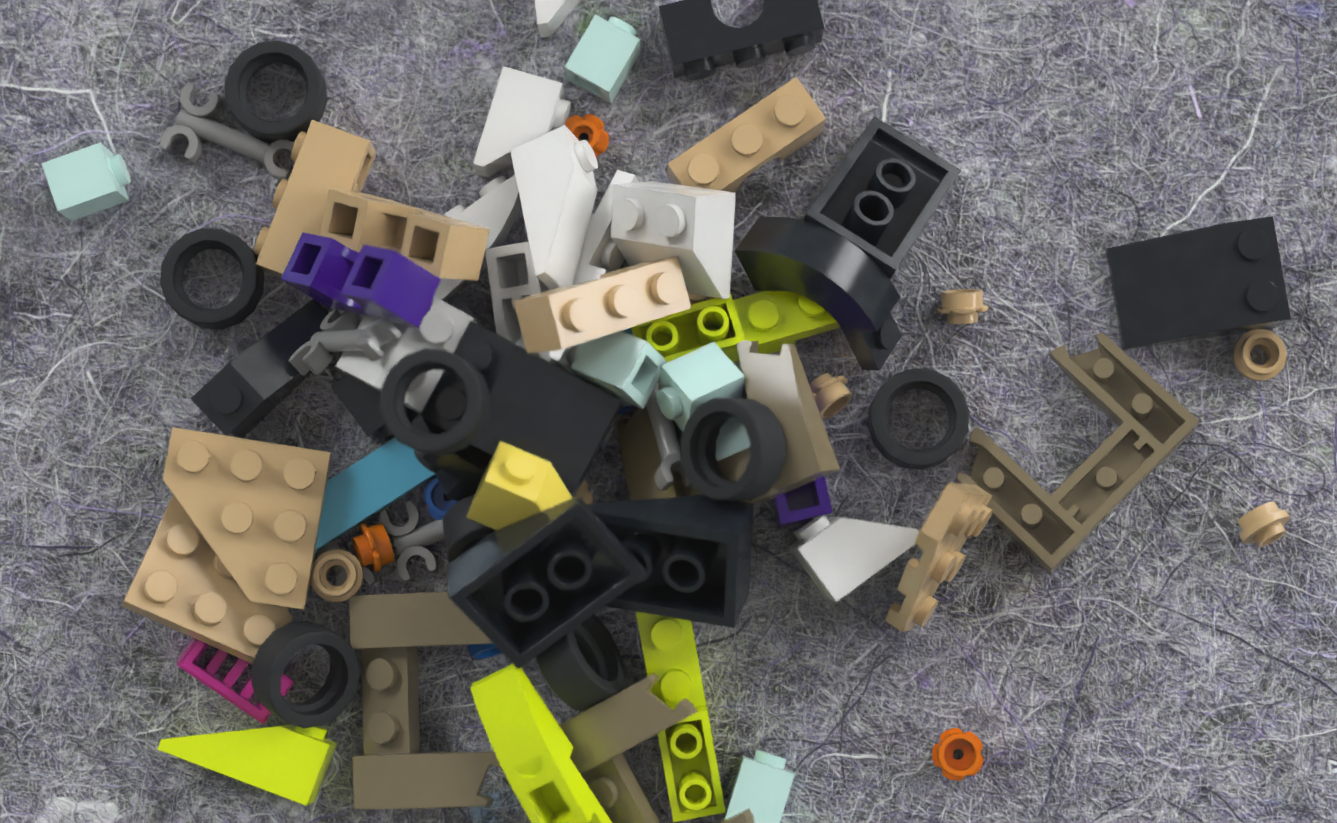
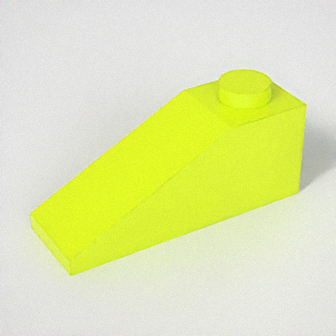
[157,725,337,806]

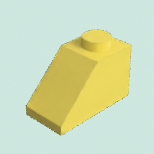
[466,441,572,530]

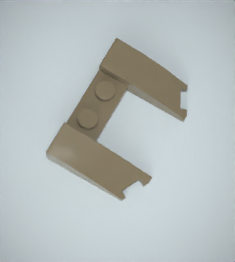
[956,332,1199,575]
[617,340,840,506]
[349,592,502,809]
[559,673,754,823]

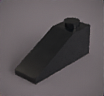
[191,299,333,438]

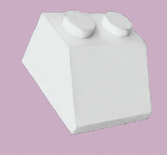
[611,181,736,299]
[336,296,478,413]
[789,515,919,602]

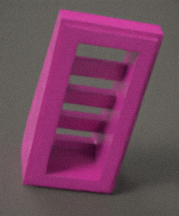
[176,638,295,725]

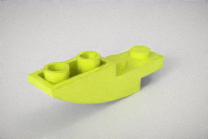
[631,291,841,362]
[636,612,726,822]
[470,663,612,823]

